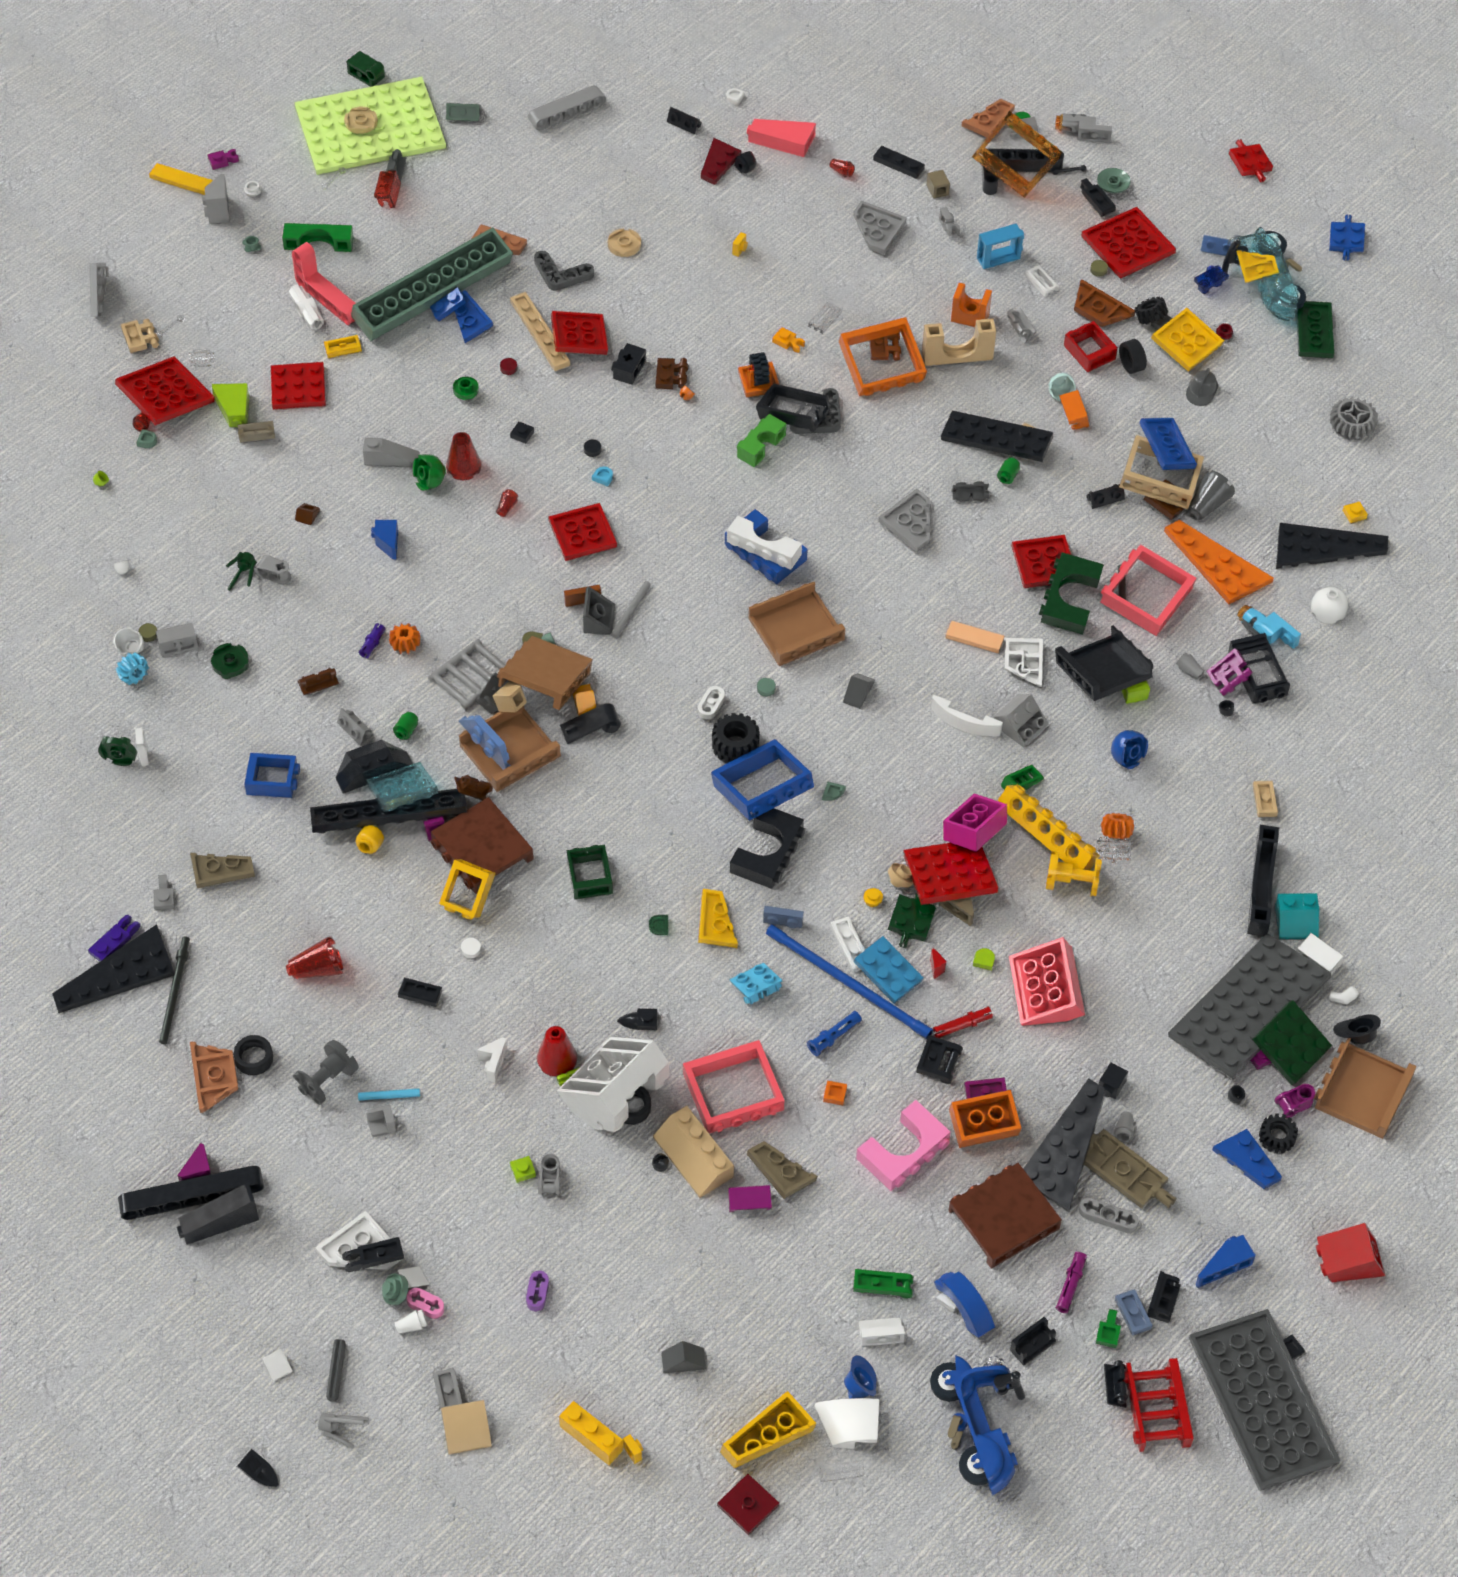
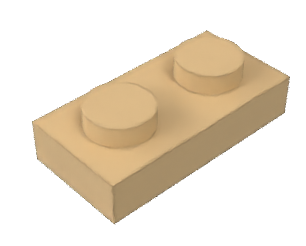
[1253,781,1278,817]

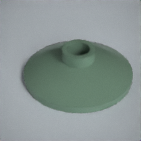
[1097,168,1131,193]

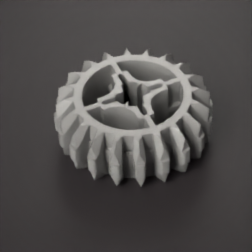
[1330,396,1378,440]

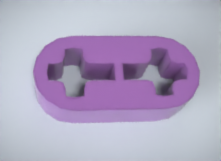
[526,1271,549,1312]

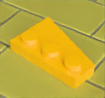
[698,889,738,948]

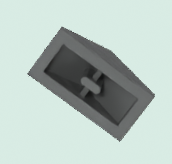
[843,673,875,709]
[661,1341,706,1374]

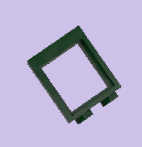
[566,845,613,900]

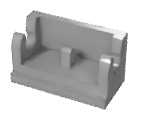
[156,623,199,657]

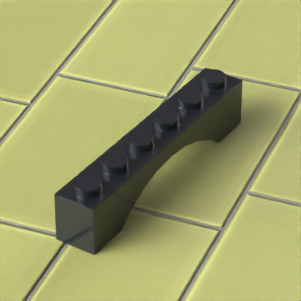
[1247,824,1279,937]

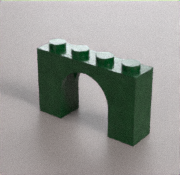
[1039,552,1104,635]

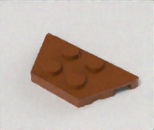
[1074,279,1135,327]

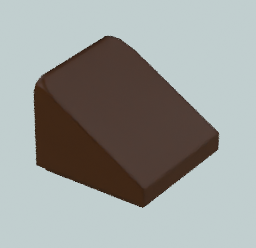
[295,503,320,525]

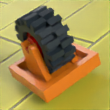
[738,352,779,398]

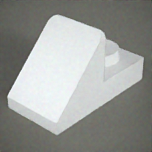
[477,1037,507,1082]

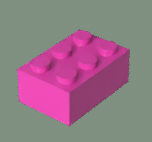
[943,793,1007,851]

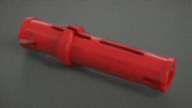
[933,1006,993,1039]

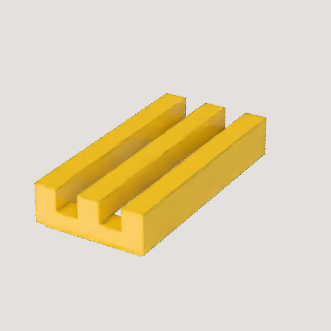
[324,335,362,358]

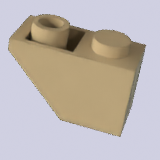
[493,681,527,712]

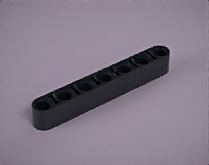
[118,1166,264,1220]

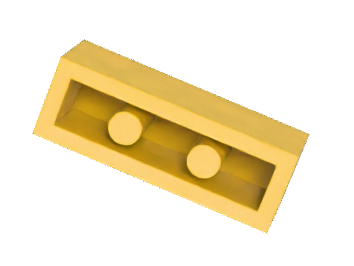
[559,1401,623,1466]

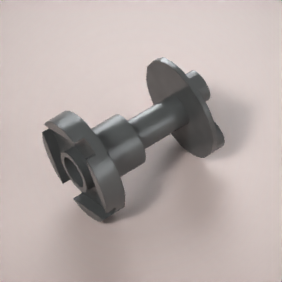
[293,1040,359,1105]

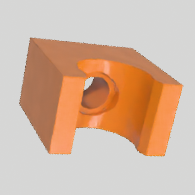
[951,283,992,327]

